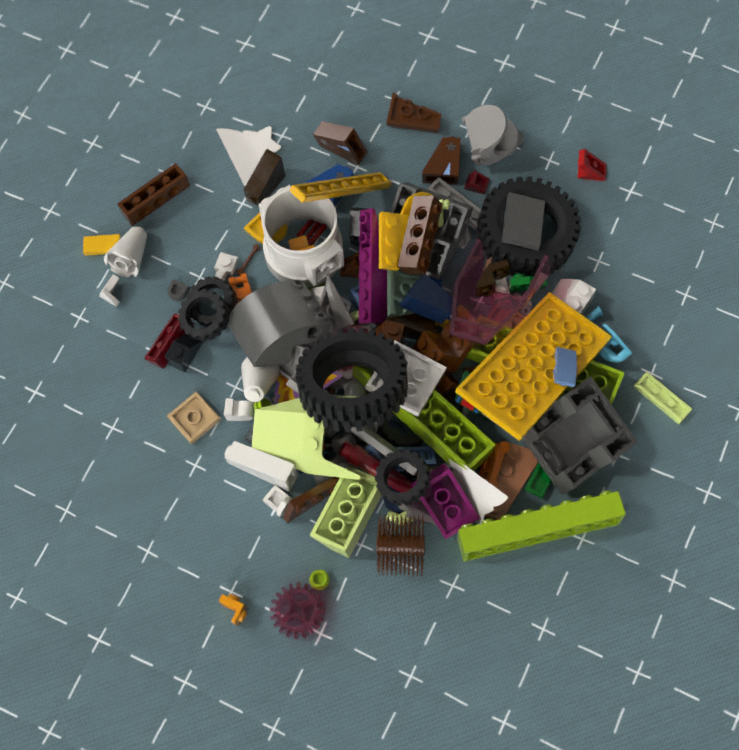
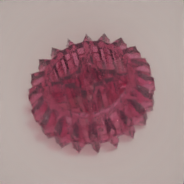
[270,582,326,639]

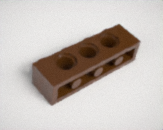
[117,163,190,226]
[397,196,442,275]

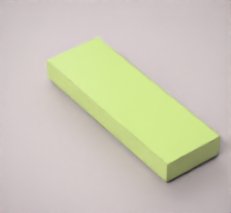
[633,372,692,424]

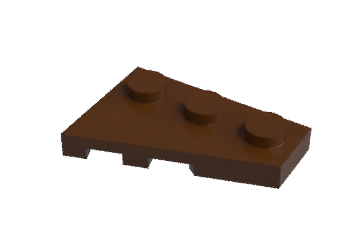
[386,93,442,133]
[283,477,340,524]

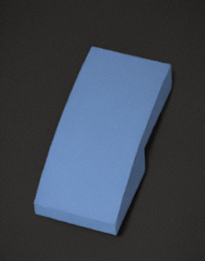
[553,347,577,387]

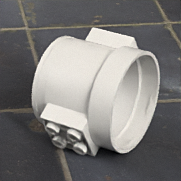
[259,185,344,288]

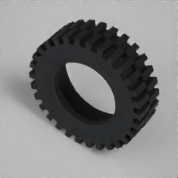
[476,176,581,277]
[296,328,408,432]

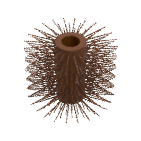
[376,514,425,577]

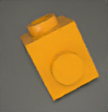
[288,235,314,251]
[218,594,247,626]

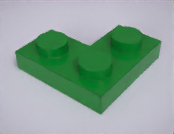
[508,274,547,293]

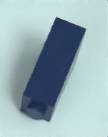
[399,273,459,324]

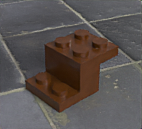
[412,319,475,373]

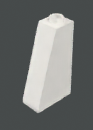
[225,441,299,492]

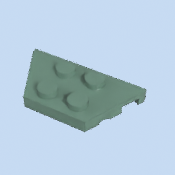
[387,269,422,318]

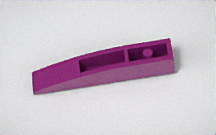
[358,208,387,325]

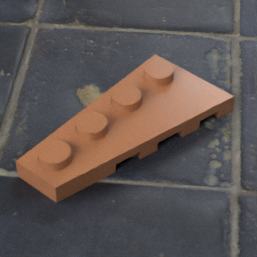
[484,441,538,520]

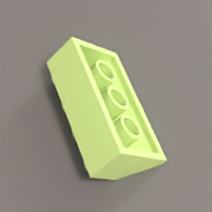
[310,465,382,558]

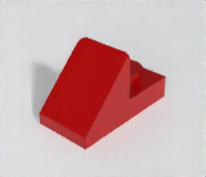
[578,149,607,181]

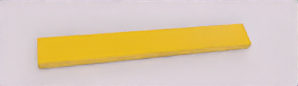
[289,172,392,203]

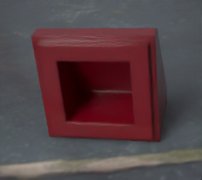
[464,170,490,195]

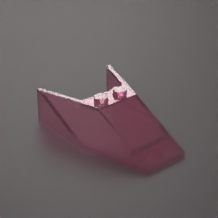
[449,239,550,345]

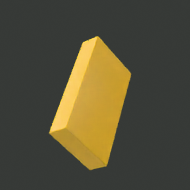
[83,234,121,256]

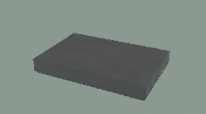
[501,192,545,250]

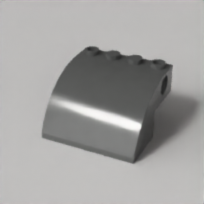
[390,182,474,280]
[227,280,333,367]
[522,376,638,495]

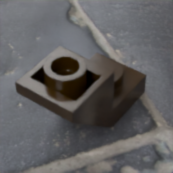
[476,260,509,298]

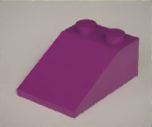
[411,463,479,540]

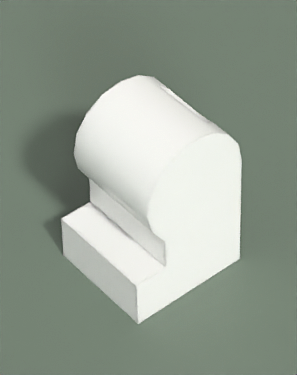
[224,398,254,421]

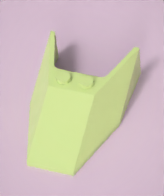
[252,395,367,480]

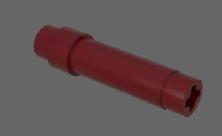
[339,441,413,493]

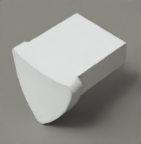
[99,274,120,307]
[263,485,294,517]

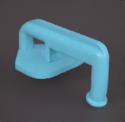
[586,306,632,363]

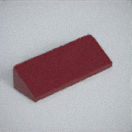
[144,313,193,369]

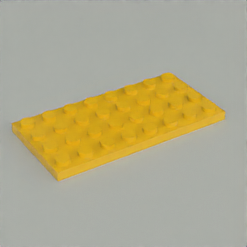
[455,292,612,441]

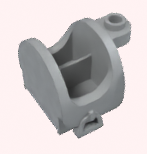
[462,105,524,166]

